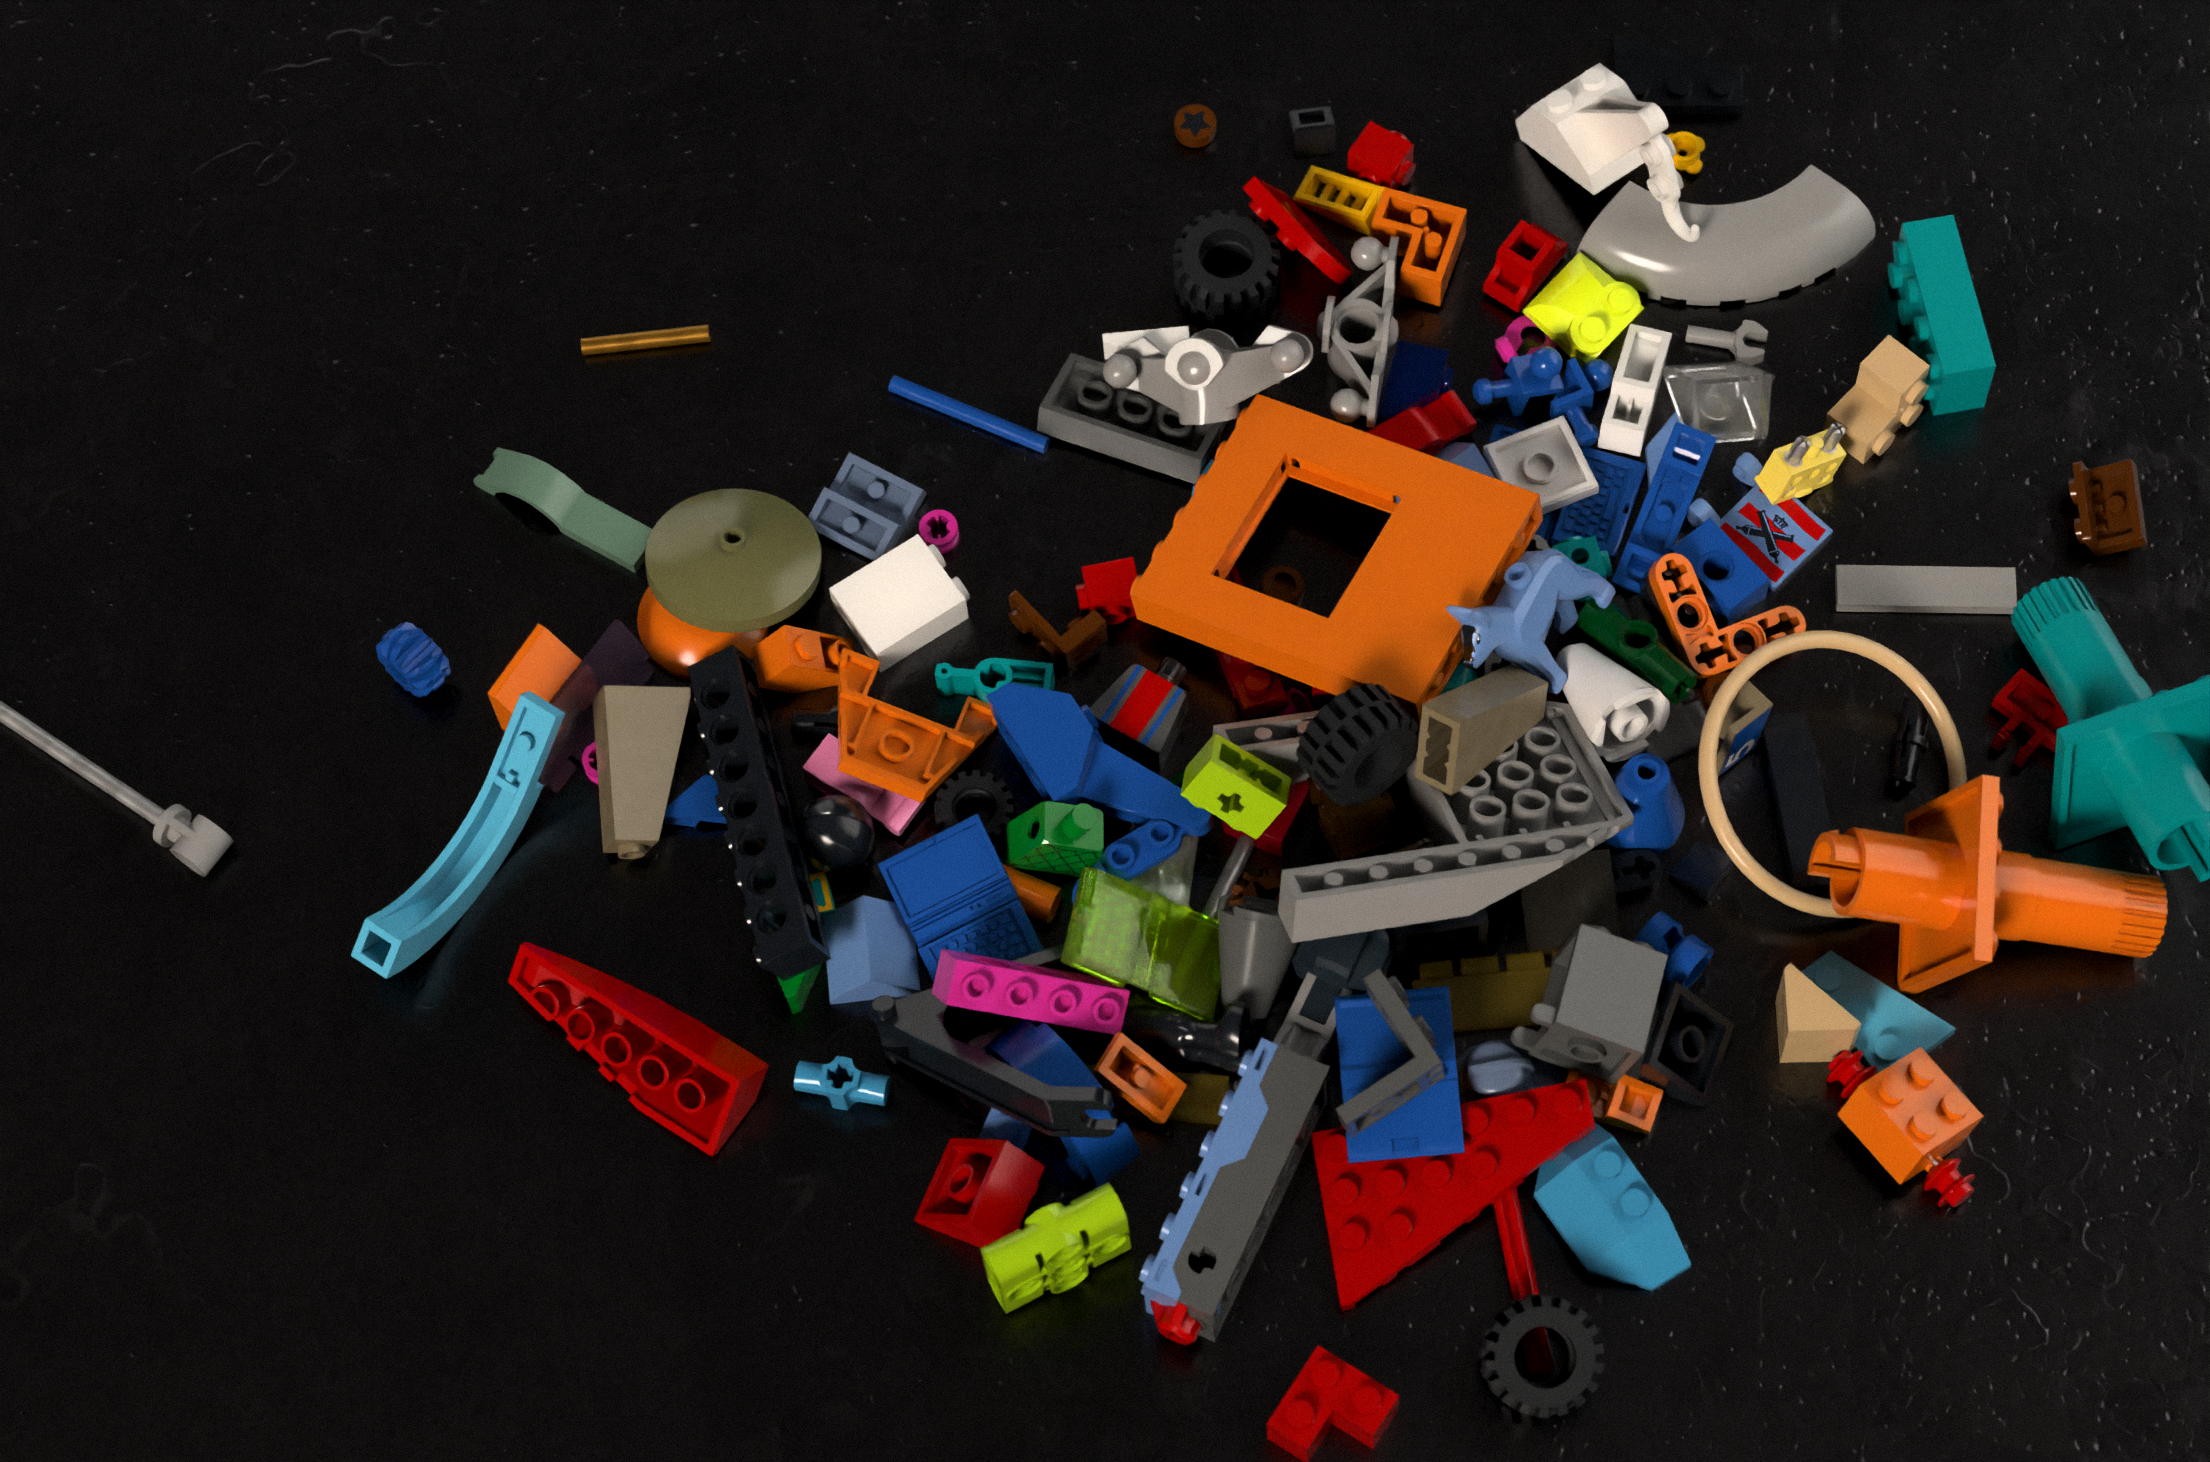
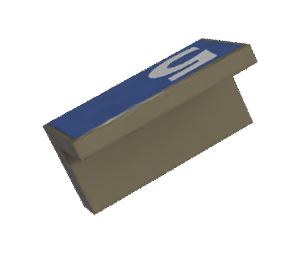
[1717,680,1773,777]

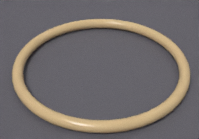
[1698,630,1967,918]

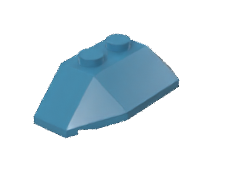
[1534,1123,1691,1291]

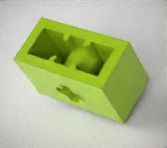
[1180,733,1291,840]

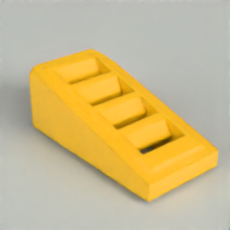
[1292,165,1385,236]

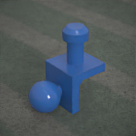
[1472,346,1564,416]
[1549,358,1614,448]

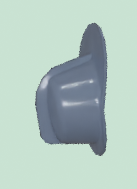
[1456,1039,1562,1103]

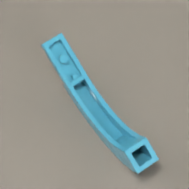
[351,691,566,979]

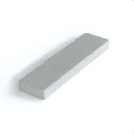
[1835,565,2017,614]

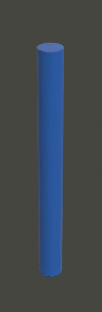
[888,375,1051,454]

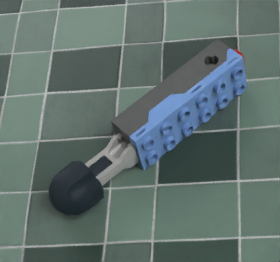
[1139,928,1394,1345]

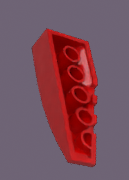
[508,942,769,1157]

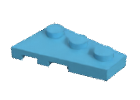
[1801,950,1956,1073]

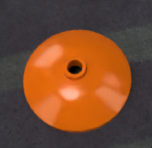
[637,587,768,680]

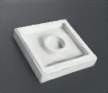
[1483,415,1599,515]

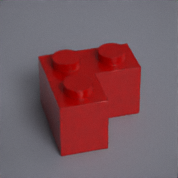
[1267,1345,1399,1462]

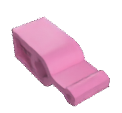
[803,733,926,836]

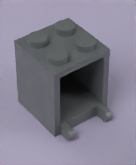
[1510,923,1668,1085]

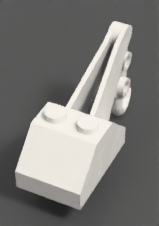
[1515,63,1700,242]

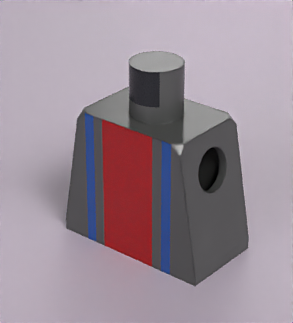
[1090,657,1189,771]

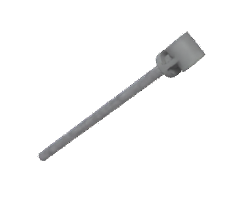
[0,701,234,877]

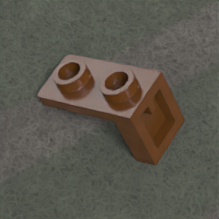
[1008,590,1108,672]

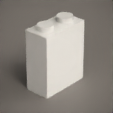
[829,534,970,673]

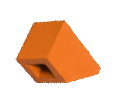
[752,625,855,694]

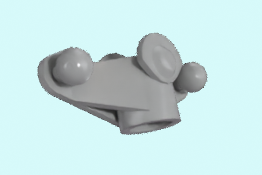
[1316,236,1399,428]
[1103,324,1314,425]

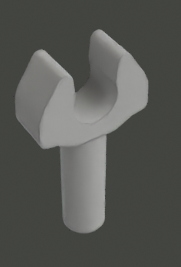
[1685,320,1768,366]

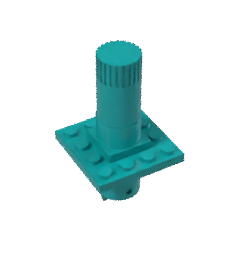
[2011,576,2210,882]

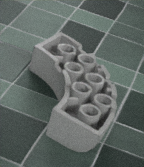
[1576,164,1876,306]

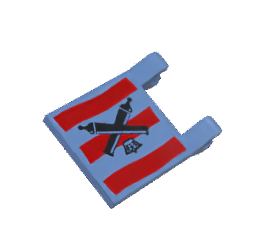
[1686,452,1833,592]

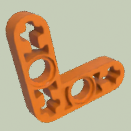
[1648,553,1806,679]

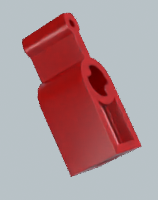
[1366,390,1477,456]

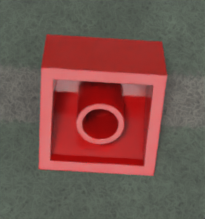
[914,1138,1045,1248]

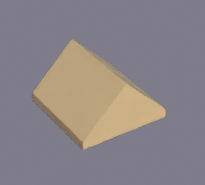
[1775,963,1862,1063]

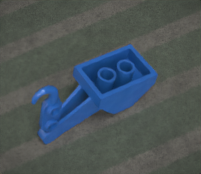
[986,682,1214,922]

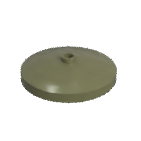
[645,488,822,633]

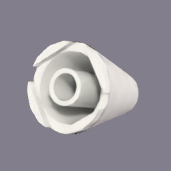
[1556,643,1670,763]

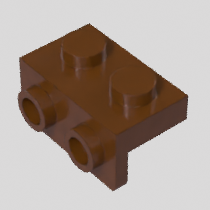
[2068,459,2148,557]

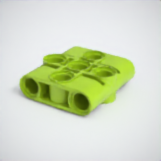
[981,1182,1131,1314]

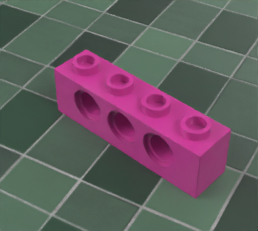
[932,949,1130,1035]

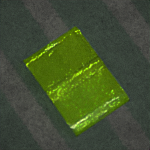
[1061,867,1221,1022]

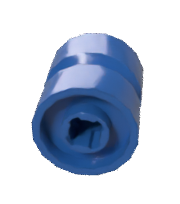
[1634,911,1714,989]

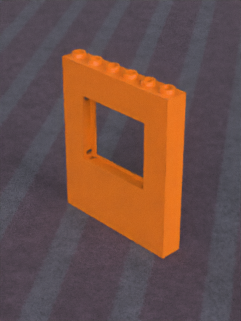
[1130,394,1543,727]

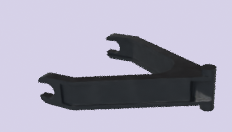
[872,935,1160,1138]

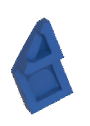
[663,775,726,827]

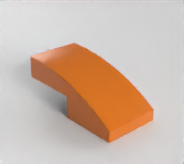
[1563,1069,1664,1134]

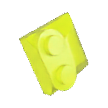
[1522,252,1645,368]

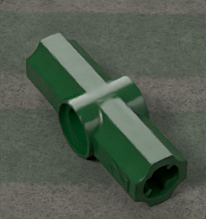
[1576,598,1697,705]

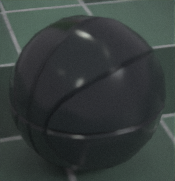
[796,794,875,873]

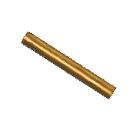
[581,325,710,355]

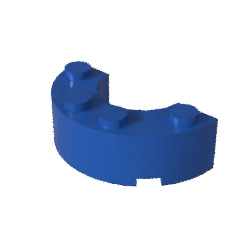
[982,1018,1140,1188]

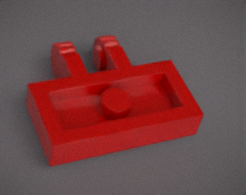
[1990,668,2068,769]

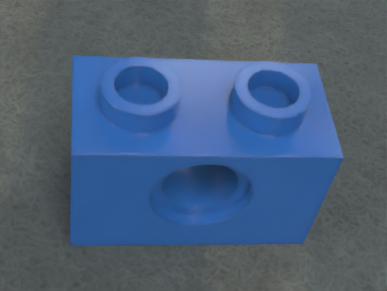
[1670,518,1770,627]

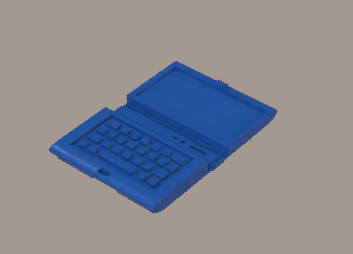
[1483,424,1647,560]
[878,814,1044,983]
[1334,986,1465,1163]

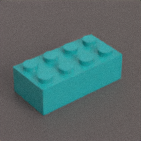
[1888,215,1996,416]

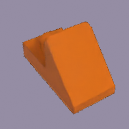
[1093,1032,1188,1124]

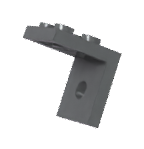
[1336,969,1445,1139]

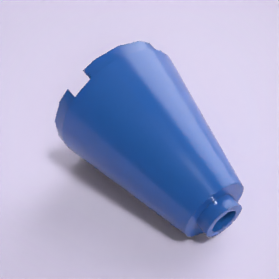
[1604,753,1685,855]

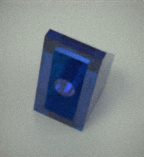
[1378,341,1455,425]

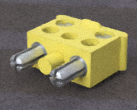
[1754,423,1847,505]

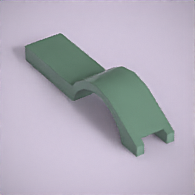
[473,447,652,573]

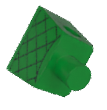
[1006,801,1104,877]

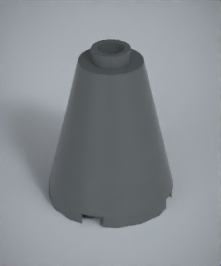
[1217,895,1300,1025]

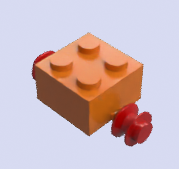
[1827,1047,1983,1208]

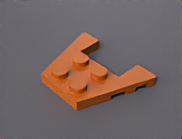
[838,647,997,803]

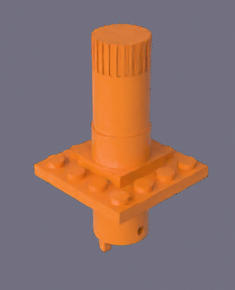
[1807,775,2168,995]

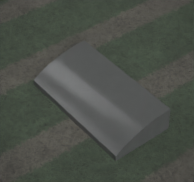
[1037,353,1227,484]

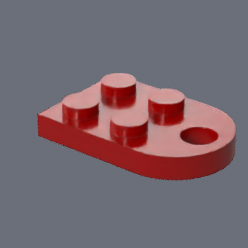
[1242,176,1355,285]

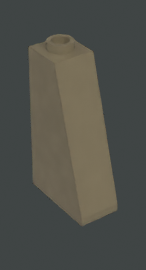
[1414,664,1548,796]
[592,685,691,859]

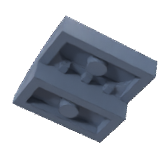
[808,452,927,561]

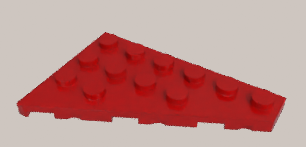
[1311,1079,1596,1311]

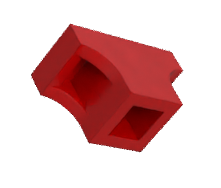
[1483,220,1568,313]

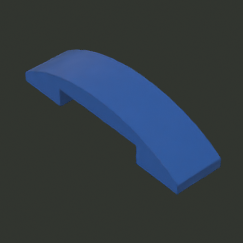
[1611,421,1717,595]

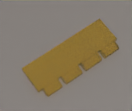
[1412,950,1559,1033]

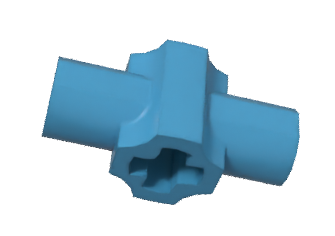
[794,1056,891,1110]

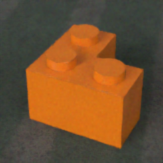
[1371,187,1467,306]

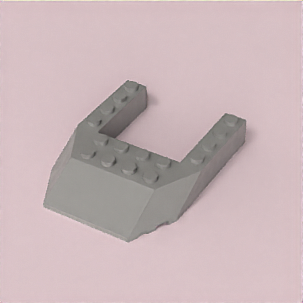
[1212,701,1634,943]

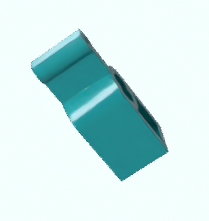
[935,658,1055,703]

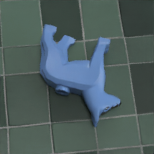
[1446,548,1616,694]

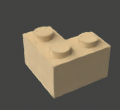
[1823,335,1930,464]

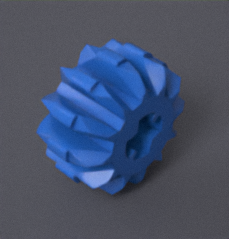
[376,622,451,697]

